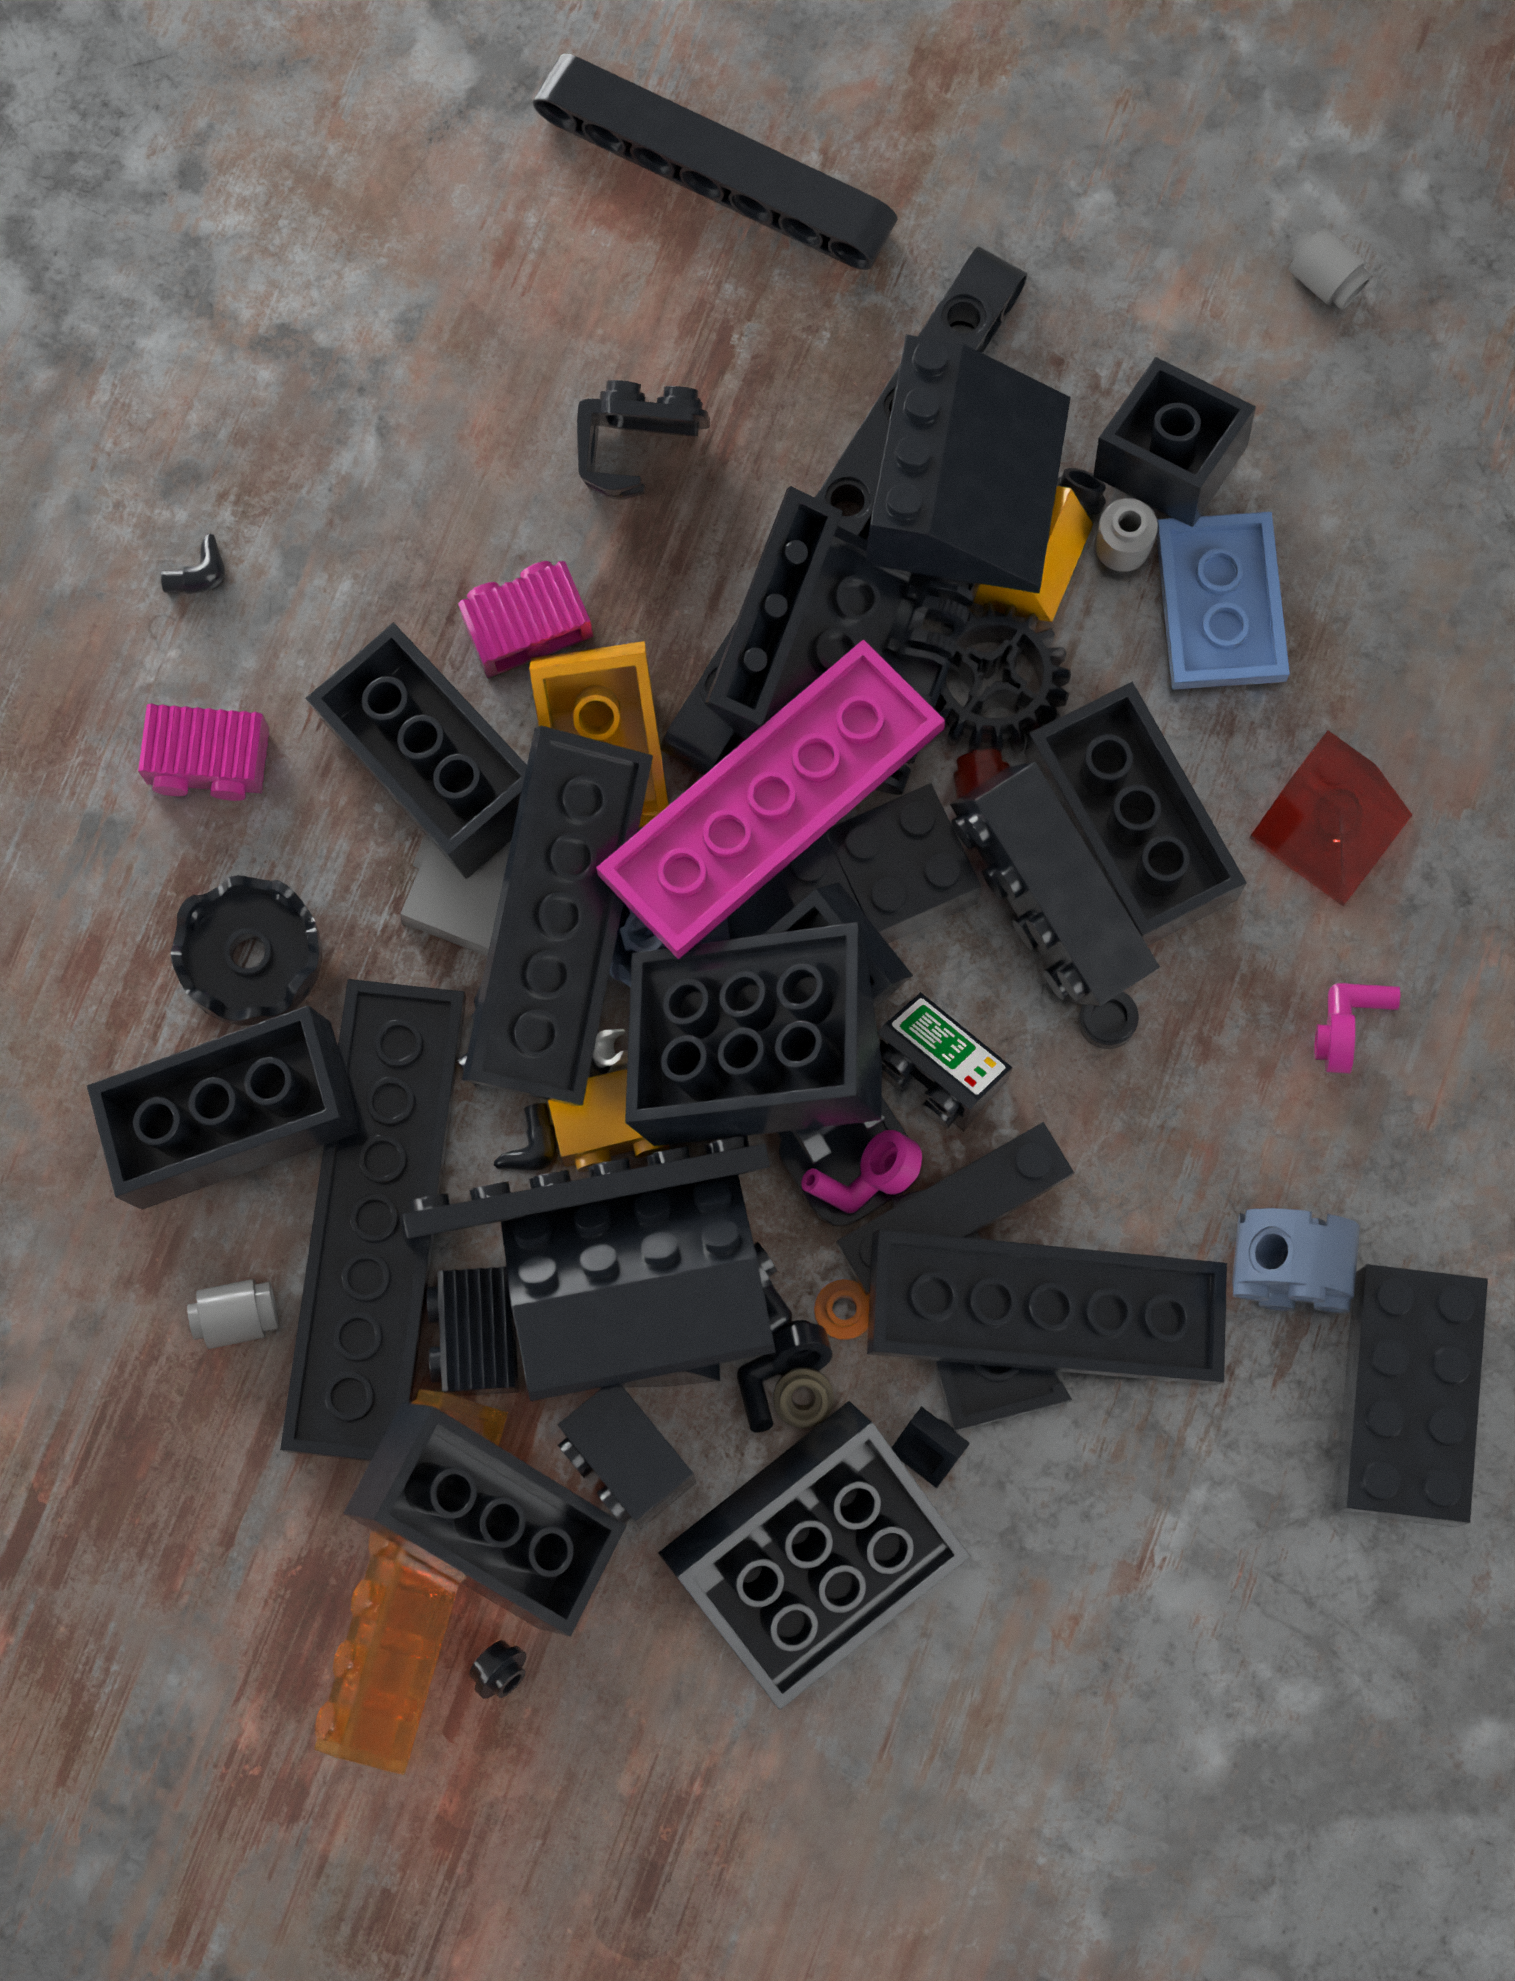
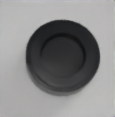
[1078,991,1139,1049]

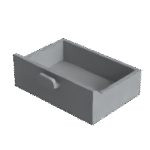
[400,835,511,956]

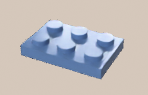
[1156,512,1290,690]

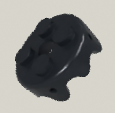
[171,875,322,1026]

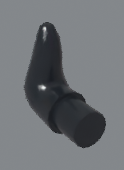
[161,533,225,594]
[493,1103,556,1171]

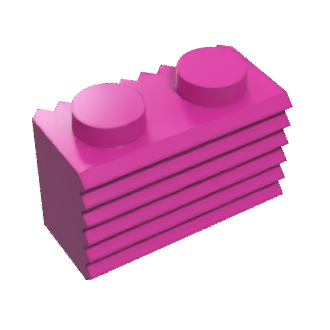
[458,561,593,679]
[138,703,269,801]

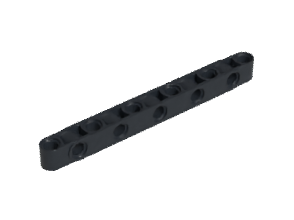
[661,246,1028,775]

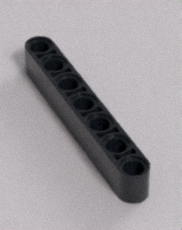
[533,54,898,270]

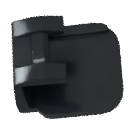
[577,380,710,500]
[776,1097,916,1226]

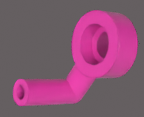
[1314,983,1400,1074]
[801,1130,922,1213]

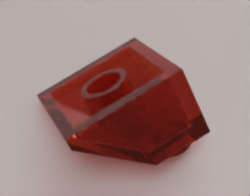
[1249,730,1412,906]

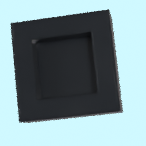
[891,1406,970,1488]

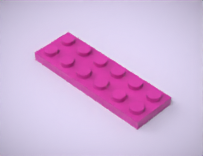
[596,639,945,959]

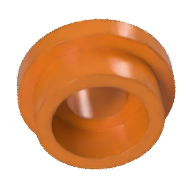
[814,1279,870,1340]

